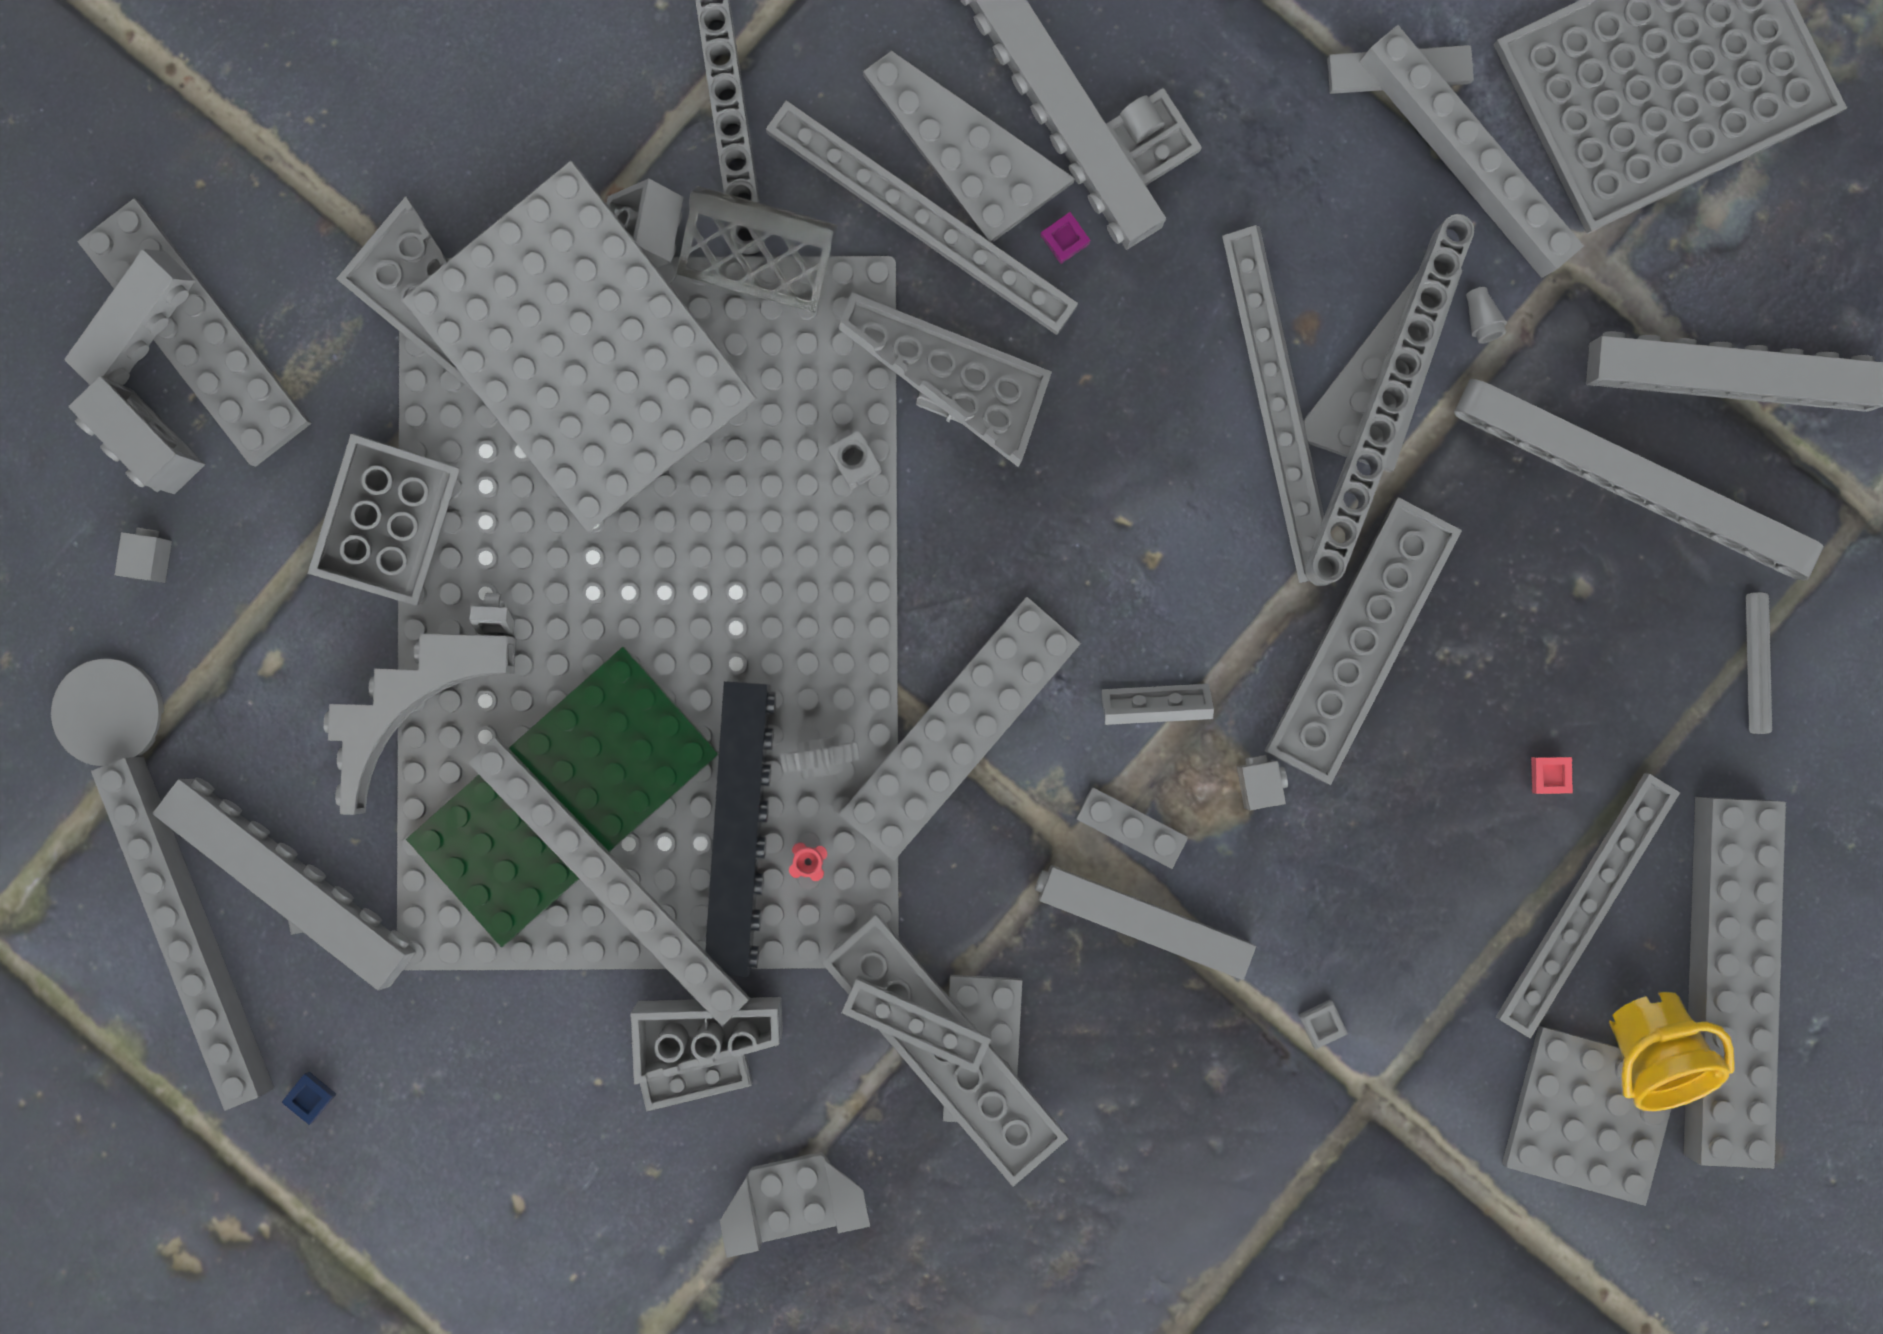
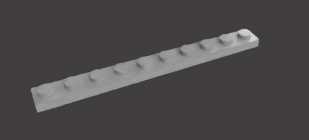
[766,100,1078,335]
[1222,225,1333,583]
[468,737,751,1026]

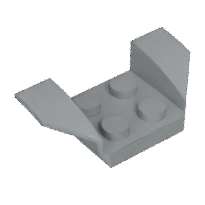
[720,1152,870,1258]

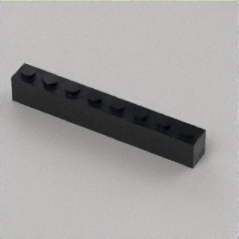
[705,681,776,977]

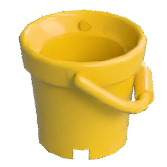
[1609,992,1735,1111]

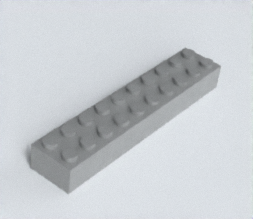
[1684,797,1786,1169]

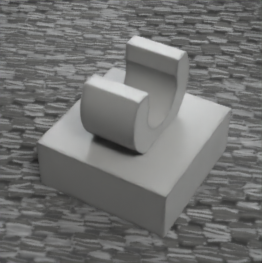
[469,593,515,635]

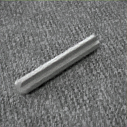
[1746,592,1772,734]

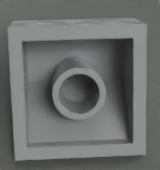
[606,179,683,268]

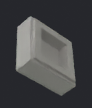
[1298,1000,1348,1049]

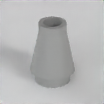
[1466,287,1507,343]

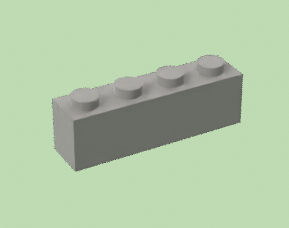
[64,249,195,385]

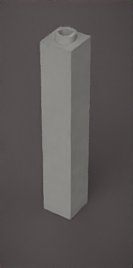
[1035,865,1256,980]

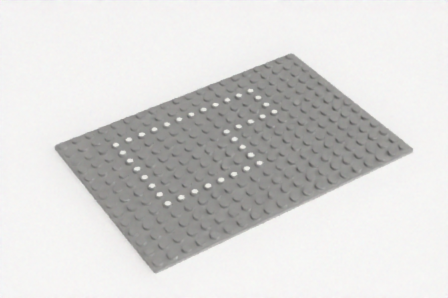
[397,256,899,970]

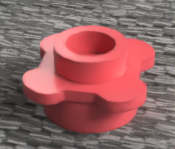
[789,842,828,881]

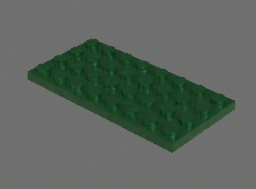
[406,647,719,948]

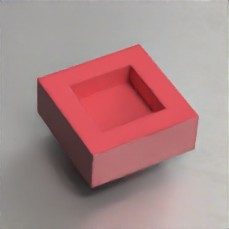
[1531,757,1573,794]

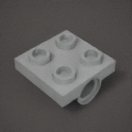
[1106,88,1202,186]

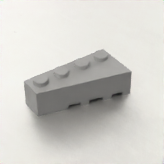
[631,997,783,1085]

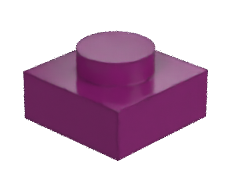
[1040,212,1091,264]

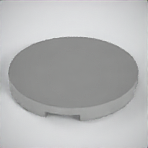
[51,659,164,766]

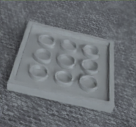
[1502,1025,1671,1206]

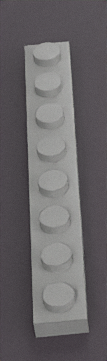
[1496,773,1680,1039]

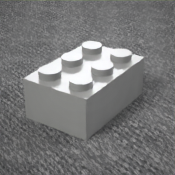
[68,376,205,494]

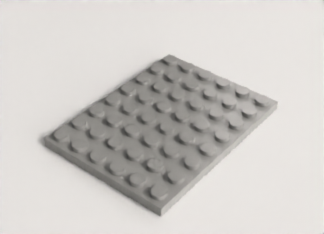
[1493,0,1847,234]
[402,161,758,532]

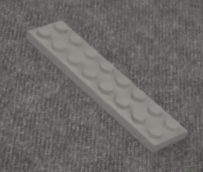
[77,198,312,467]
[1265,497,1462,785]
[839,597,1081,862]
[822,914,1068,1186]

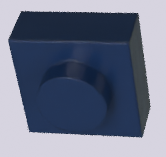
[281,1072,336,1125]

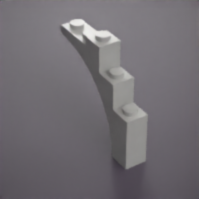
[324,634,516,815]

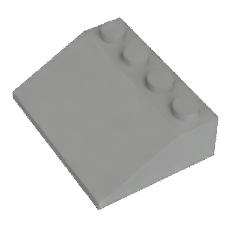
[308,434,460,606]

